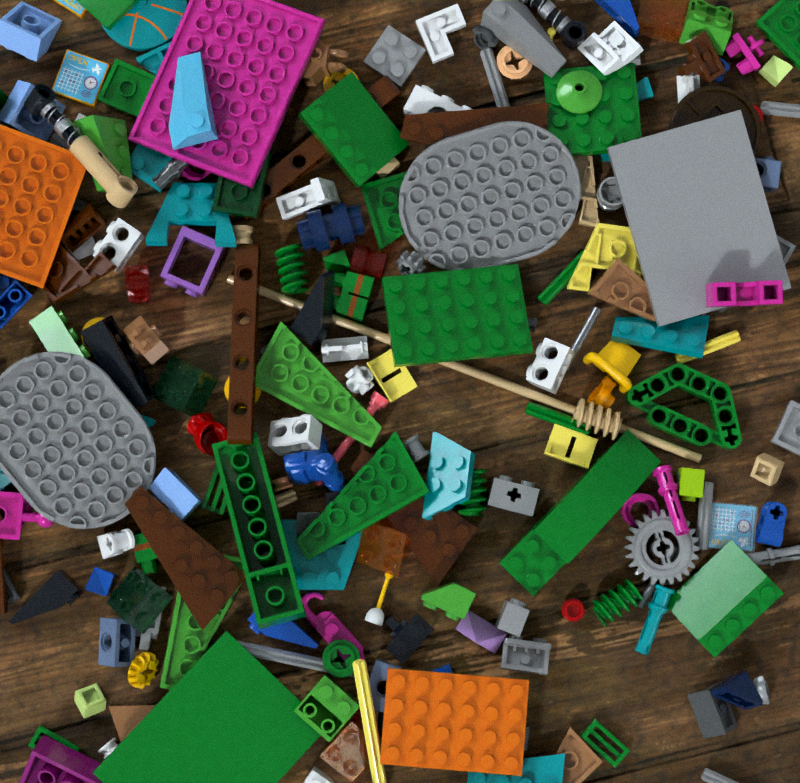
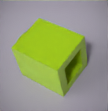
[677,467,705,502]

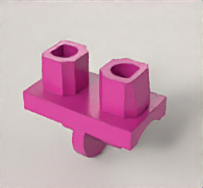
[725,32,765,76]

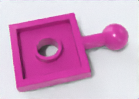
[0,491,54,540]

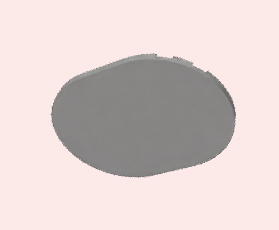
[398,121,581,271]
[0,351,156,529]

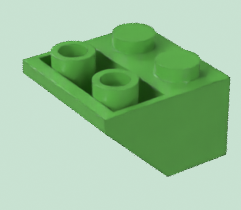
[679,0,734,56]
[420,582,476,621]
[294,673,360,742]

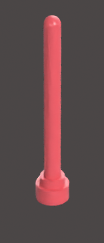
[314,391,389,486]

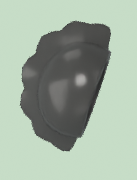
[473,25,499,50]

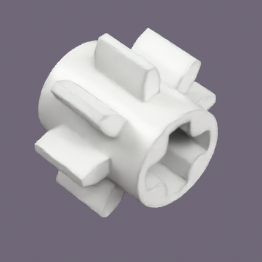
[345,365,374,395]

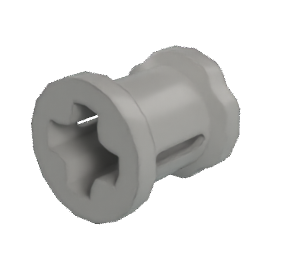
[403,434,430,464]

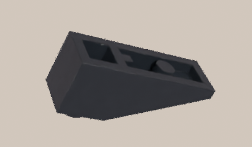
[290,270,335,345]
[9,569,82,624]

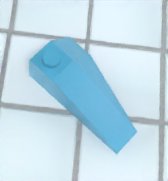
[169,52,218,150]

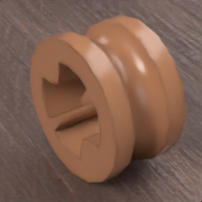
[271,476,294,492]

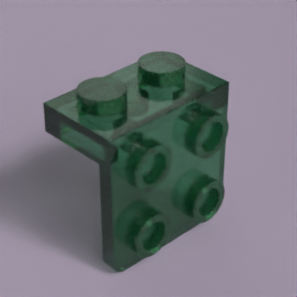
[107,567,173,634]

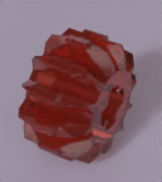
[125,264,151,304]

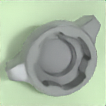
[753,675,770,704]

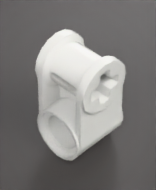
[97,528,135,559]

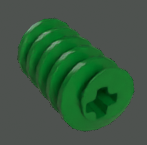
[274,244,310,294]
[457,469,487,516]
[592,579,644,627]

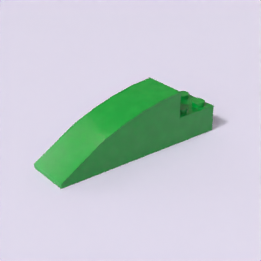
[499,429,661,596]
[212,432,306,629]

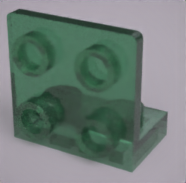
[154,356,218,417]

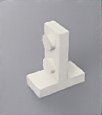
[276,177,341,220]

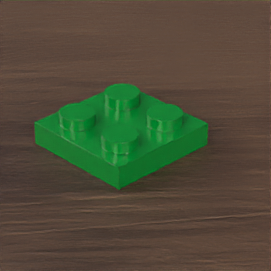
[97,59,156,118]

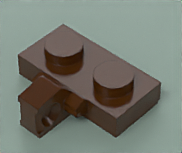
[677,31,726,83]

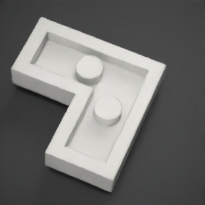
[416,3,466,64]

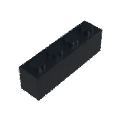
[80,315,157,408]

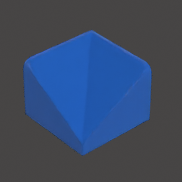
[85,566,117,597]

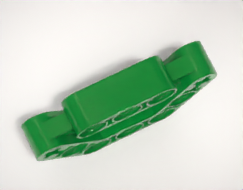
[624,363,742,450]

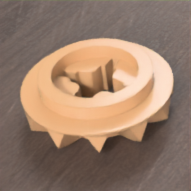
[497,45,533,80]

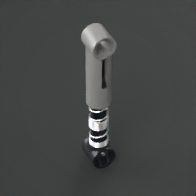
[520,0,587,49]

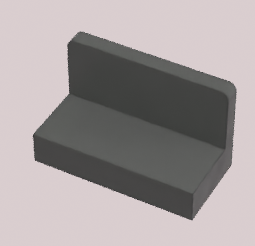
[688,682,738,738]

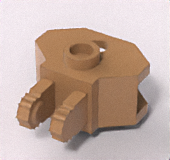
[302,39,348,86]
[123,315,171,366]

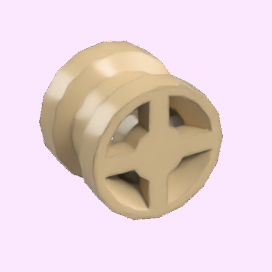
[232,225,253,244]

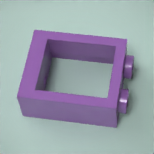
[160,226,227,298]

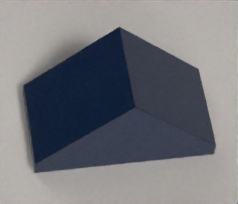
[711,671,763,710]

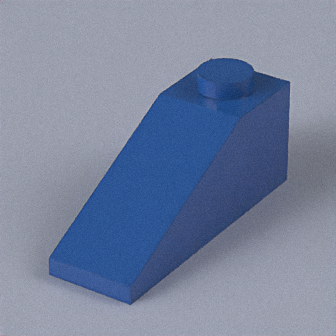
[594,0,640,39]
[247,612,320,649]

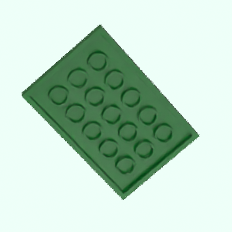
[381,264,533,367]

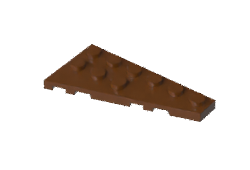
[399,103,549,146]

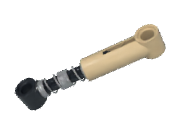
[24,84,138,208]

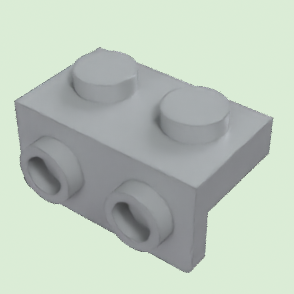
[500,635,552,675]

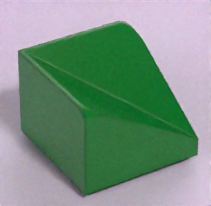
[323,250,351,273]

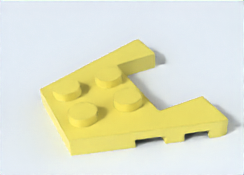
[567,223,645,292]

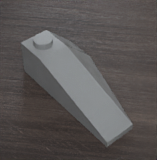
[480,0,566,78]

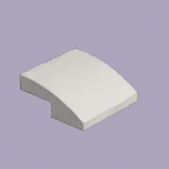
[577,21,644,76]

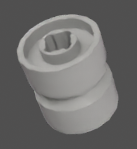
[596,176,623,212]

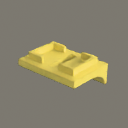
[366,349,418,403]
[544,424,598,470]

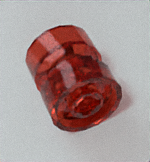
[349,244,388,281]

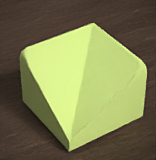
[758,55,793,87]
[74,683,107,719]

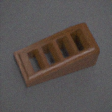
[61,203,108,252]

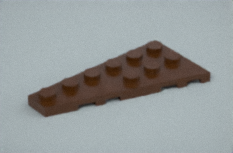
[351,449,478,585]
[125,486,246,631]

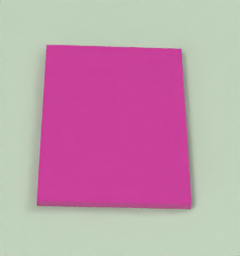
[128,0,326,189]

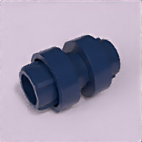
[296,202,366,252]

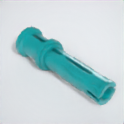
[634,583,675,655]

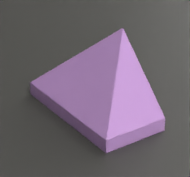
[455,610,507,653]

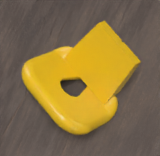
[583,341,641,393]

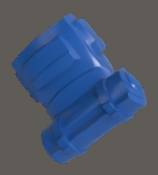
[284,432,345,492]

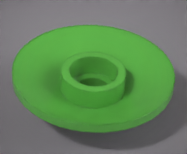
[556,70,602,114]

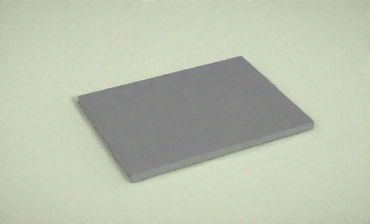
[607,110,791,327]

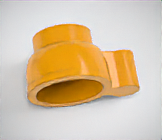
[586,376,616,412]

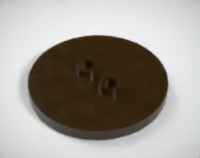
[668,86,761,156]

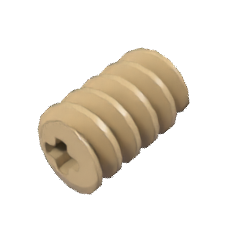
[571,398,623,440]

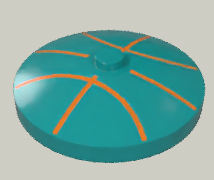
[101,0,188,51]

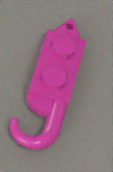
[302,592,365,661]

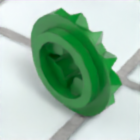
[322,639,360,677]

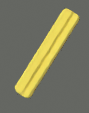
[674,330,741,364]

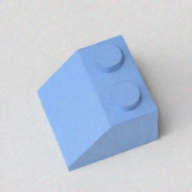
[0,1,62,62]
[0,80,66,142]
[149,467,203,521]

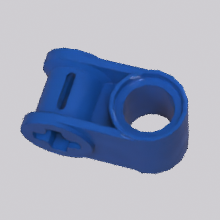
[755,501,787,548]

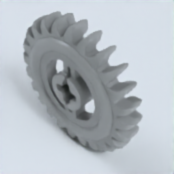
[623,509,700,586]

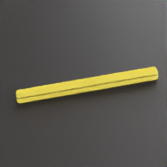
[352,659,387,783]

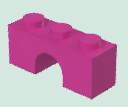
[705,280,783,308]

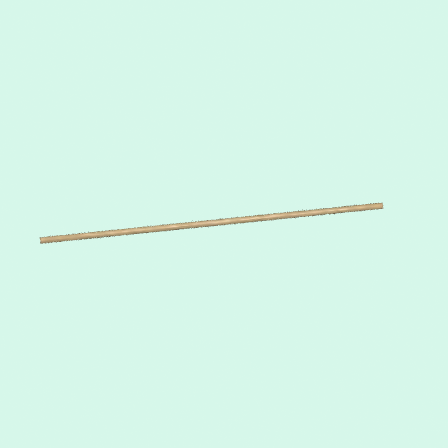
[227,274,702,463]

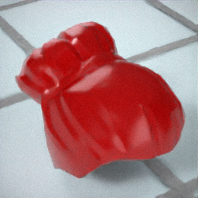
[187,413,227,456]

